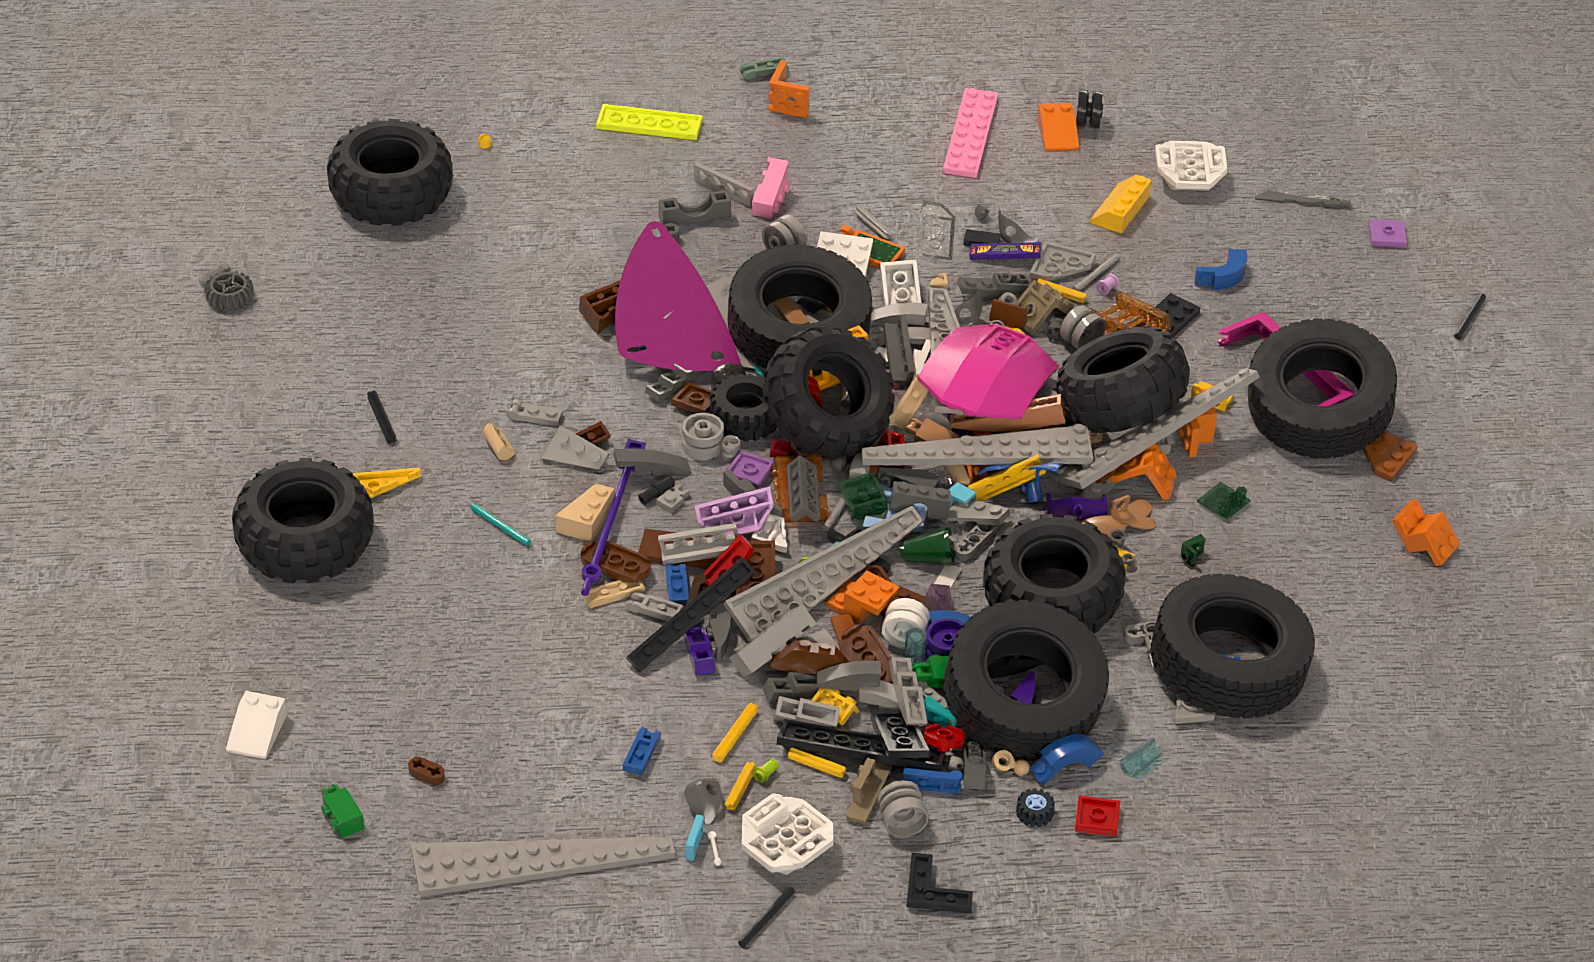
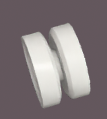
[882,598,930,649]

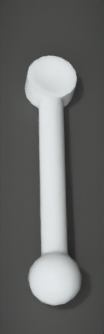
[708,831,722,866]

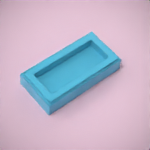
[685,814,704,861]

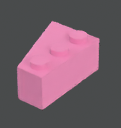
[752,157,790,219]

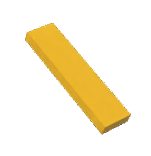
[968,455,1046,501]

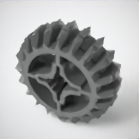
[204,271,254,311]

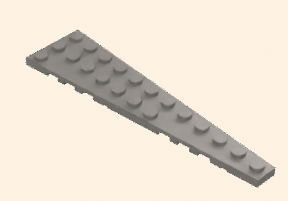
[928,287,978,417]
[862,424,1093,465]

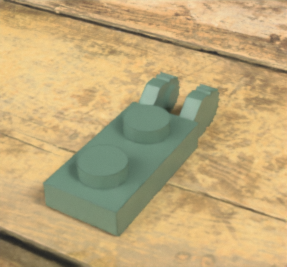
[740,57,789,80]

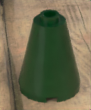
[900,527,955,566]

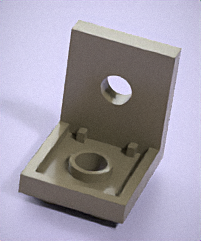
[1015,280,1074,335]

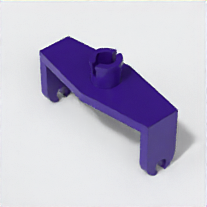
[1046,493,1108,520]

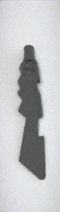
[1255,190,1351,207]

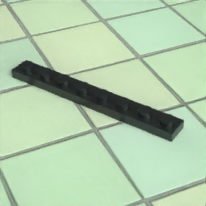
[626,557,756,673]

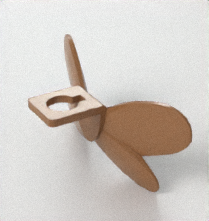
[1081,495,1156,538]

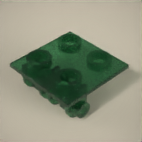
[1197,482,1251,520]

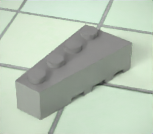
[730,604,816,677]

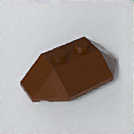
[771,640,849,675]

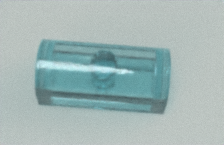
[904,628,927,666]
[1120,738,1163,777]

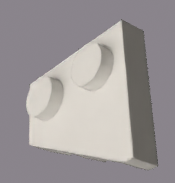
[751,514,787,553]

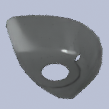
[998,209,1038,243]
[954,290,983,327]
[684,778,722,825]

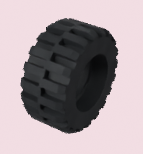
[710,374,777,442]

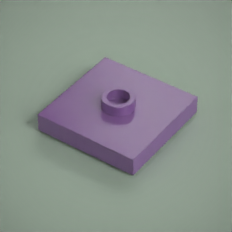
[1369,219,1407,248]
[727,451,775,489]

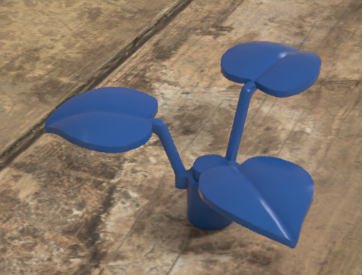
[978,463,1061,502]

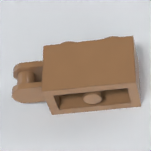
[904,417,959,443]

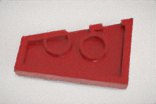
[703,535,754,603]

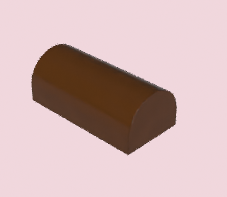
[576,421,611,446]

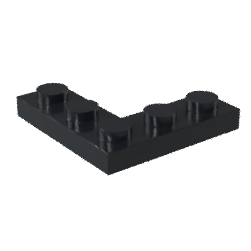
[906,853,973,913]

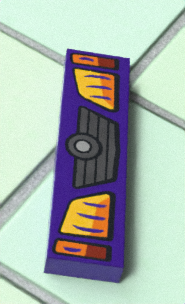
[969,242,1042,260]

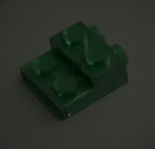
[838,473,888,520]

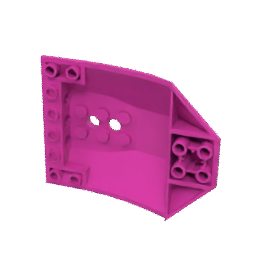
[917,324,1059,419]

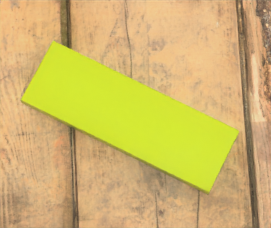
[596,104,703,141]

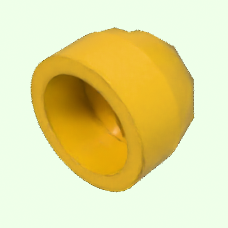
[478,133,492,149]

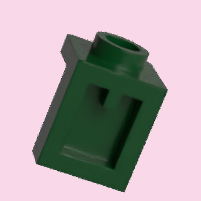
[1180,534,1206,567]

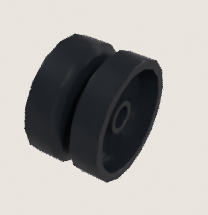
[1076,89,1104,129]

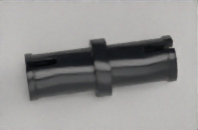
[638,475,675,505]

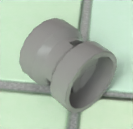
[721,435,740,462]

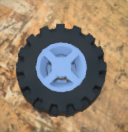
[1016,788,1055,827]

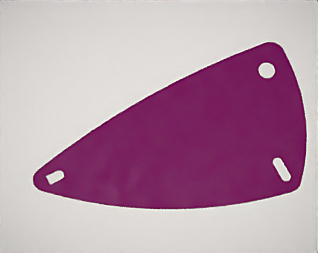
[615,221,740,371]

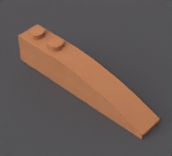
[950,394,1066,432]

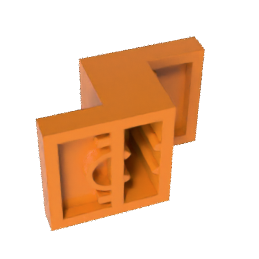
[1177,389,1217,457]
[1392,499,1460,566]
[827,571,900,624]

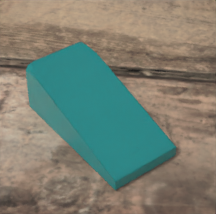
[924,695,957,728]

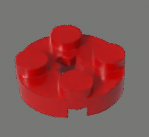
[923,724,965,752]

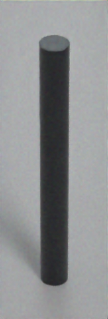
[1454,293,1486,339]
[738,886,795,948]

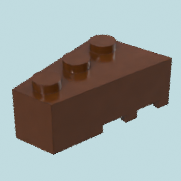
[579,281,620,335]

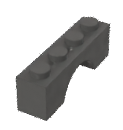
[659,190,731,225]

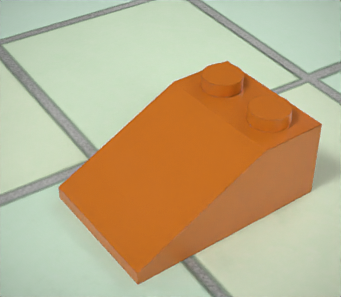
[1037,103,1079,152]

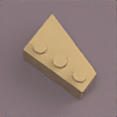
[555,484,614,542]

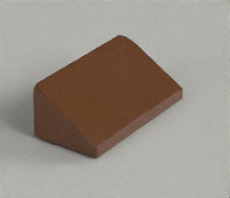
[989,299,1027,330]

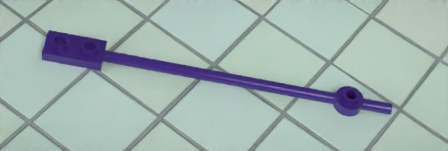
[581,439,646,596]

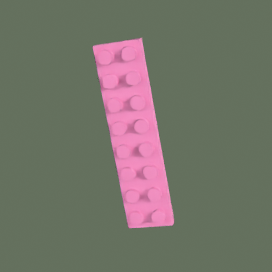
[943,88,998,178]

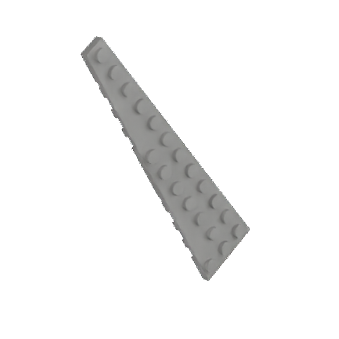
[1050,368,1260,489]
[723,506,923,639]
[410,837,675,897]

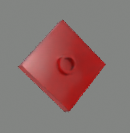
[1075,795,1121,837]

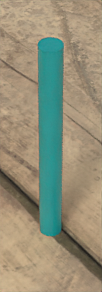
[471,503,531,546]

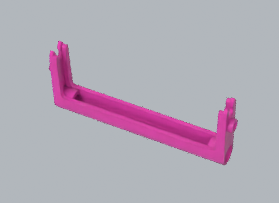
[1217,312,1356,406]

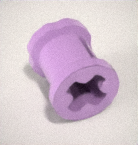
[1096,273,1119,296]

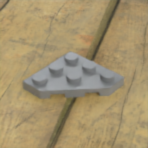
[1029,241,1096,281]

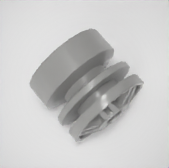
[877,780,929,837]

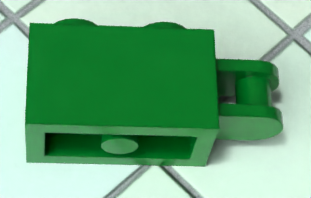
[912,655,949,688]
[321,783,364,838]

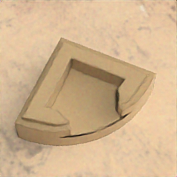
[930,273,948,289]

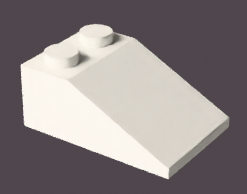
[880,260,921,306]
[226,691,287,760]

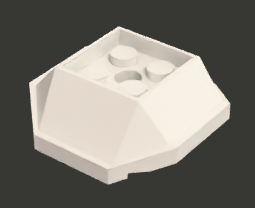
[1155,141,1227,191]
[742,793,833,875]

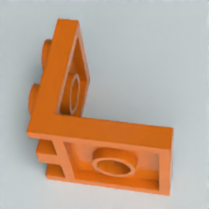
[768,60,810,118]
[1109,443,1177,501]

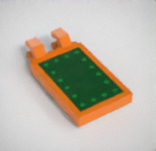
[840,225,905,269]

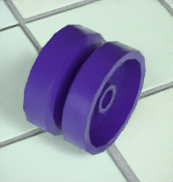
[925,618,964,659]

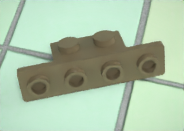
[846,758,893,824]

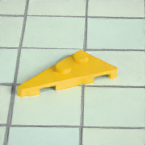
[353,468,421,498]

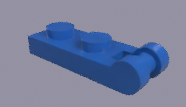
[665,563,689,606]
[623,727,662,775]
[903,768,962,794]

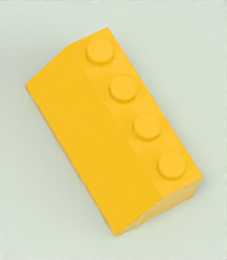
[1090,175,1152,234]

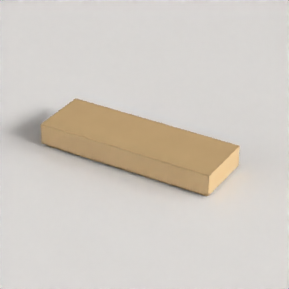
[890,373,928,431]
[582,580,645,608]

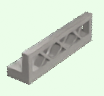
[694,162,756,207]
[658,523,739,565]

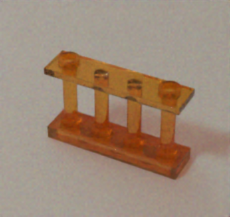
[1089,291,1171,334]

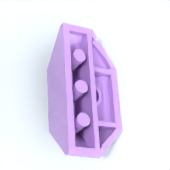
[695,487,774,535]

